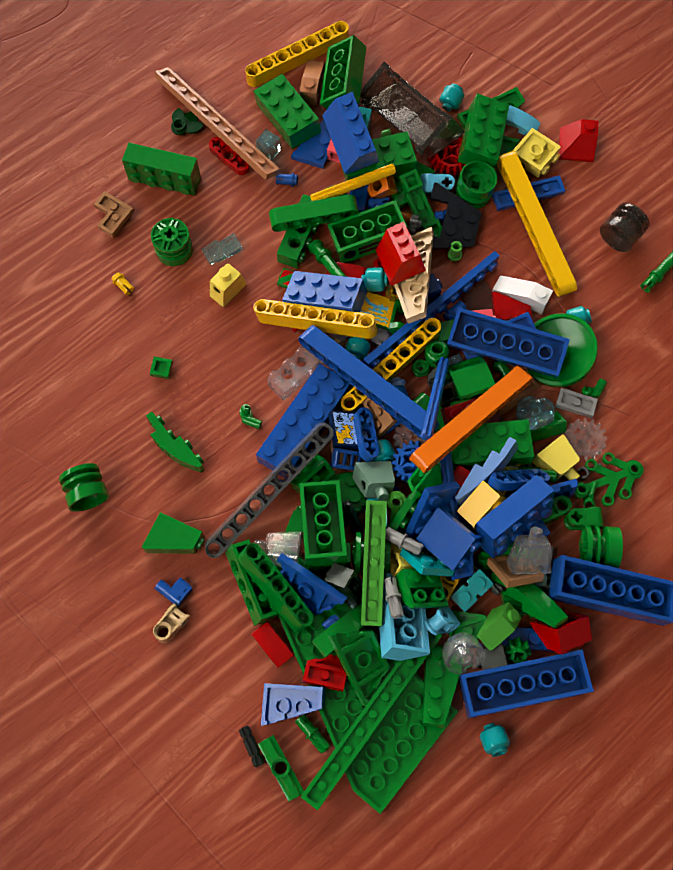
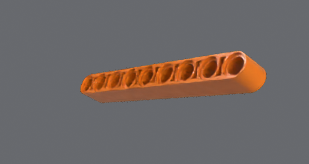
[409,365,533,474]

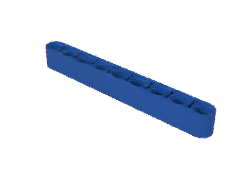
[298,325,440,438]

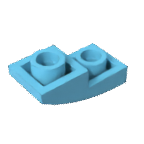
[506,105,541,135]

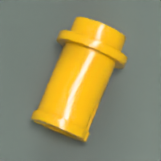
[111,272,135,296]

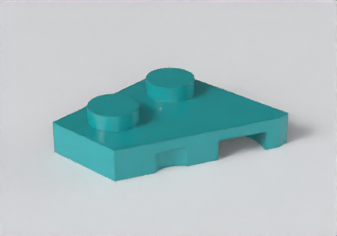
[400,548,455,576]

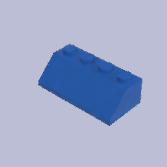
[322,92,379,175]

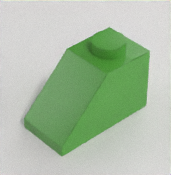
[477,602,522,651]

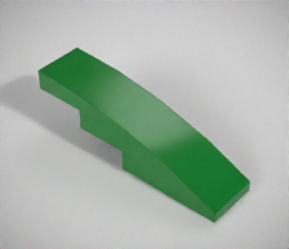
[491,572,568,628]

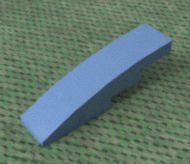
[455,437,518,506]

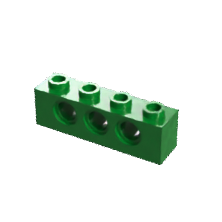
[277,194,319,269]
[225,539,279,626]

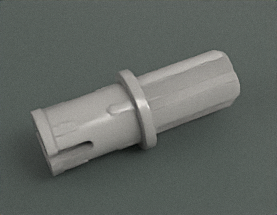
[385,527,424,555]
[384,577,403,619]

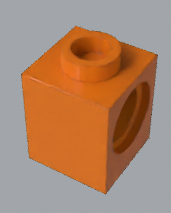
[367,175,397,198]

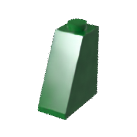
[141,512,205,554]

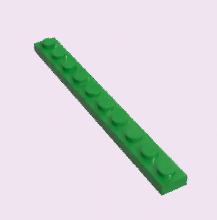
[301,630,442,811]

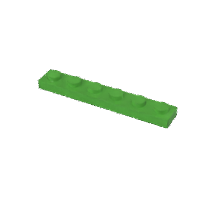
[361,500,387,626]

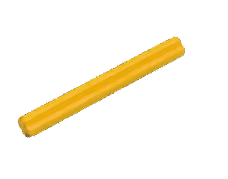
[310,164,396,201]

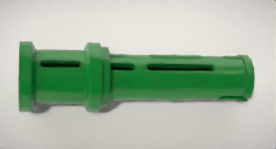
[308,239,347,277]

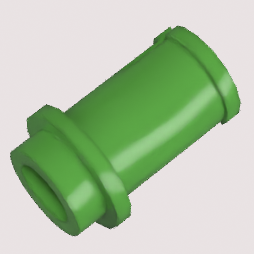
[448,241,462,262]

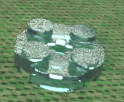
[516,396,555,430]

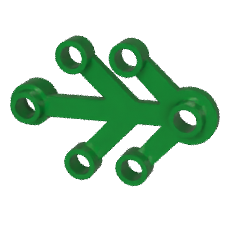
[573,452,644,507]

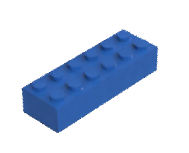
[447,307,570,378]
[256,363,351,479]
[548,555,673,626]
[459,650,594,719]

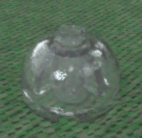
[442,633,485,674]

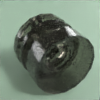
[600,203,650,252]

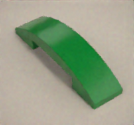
[399,169,442,237]
[312,603,367,658]

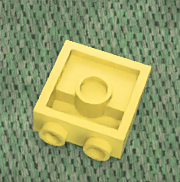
[513,128,561,178]

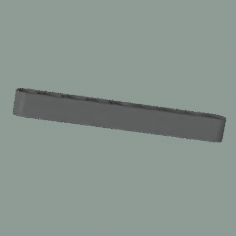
[205,422,334,558]

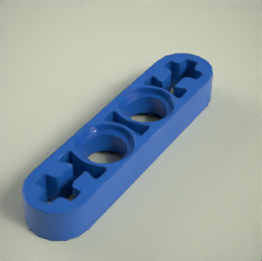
[488,469,550,491]

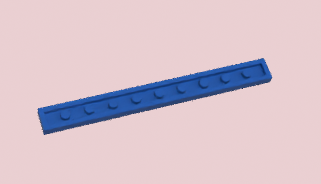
[363,251,500,369]

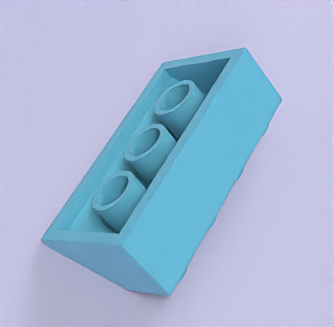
[379,573,430,661]

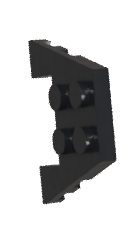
[430,182,482,250]

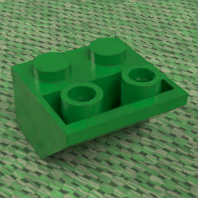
[446,356,495,400]
[391,569,449,609]

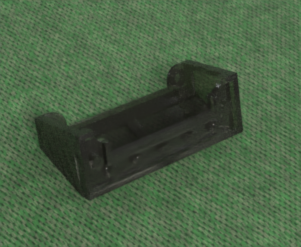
[360,62,465,158]

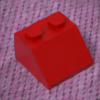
[530,609,592,654]

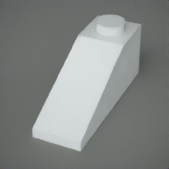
[492,275,553,315]

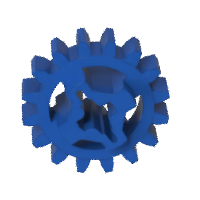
[391,440,422,483]

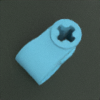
[421,173,455,194]
[424,606,461,635]

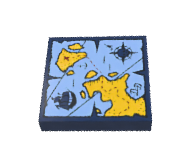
[328,410,370,450]

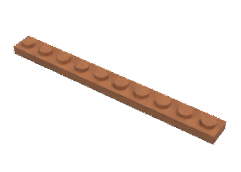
[154,67,280,180]

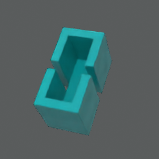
[451,568,495,612]

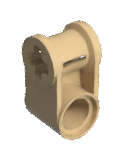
[153,603,190,644]

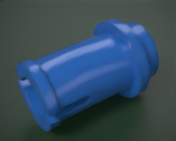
[276,173,298,187]
[367,197,389,209]
[443,301,467,321]

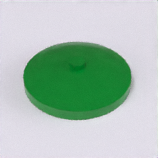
[526,313,598,387]

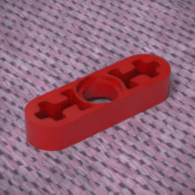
[209,137,250,175]

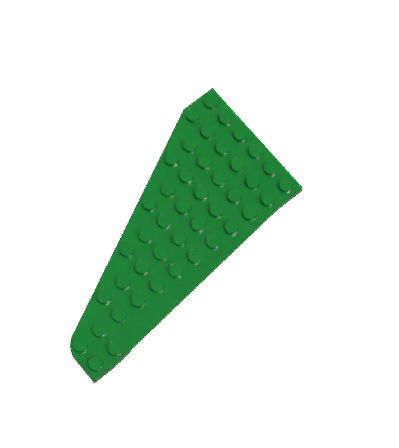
[262,541,459,814]

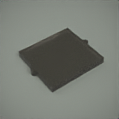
[460,278,493,311]

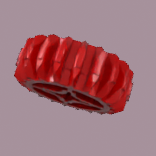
[428,133,466,179]

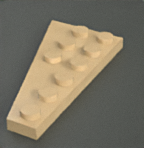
[394,227,434,324]

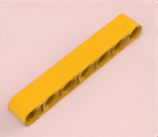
[245,21,349,87]
[253,299,378,339]
[341,318,441,412]

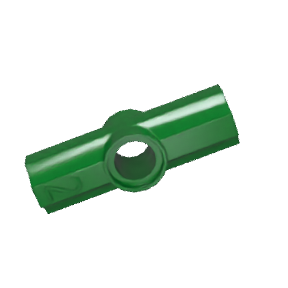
[258,735,304,802]

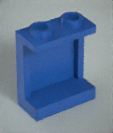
[416,506,482,571]

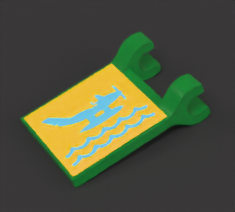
[360,291,404,335]

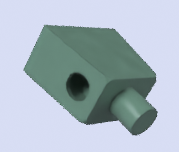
[352,461,395,501]

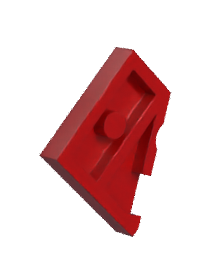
[491,291,532,321]
[302,654,347,692]

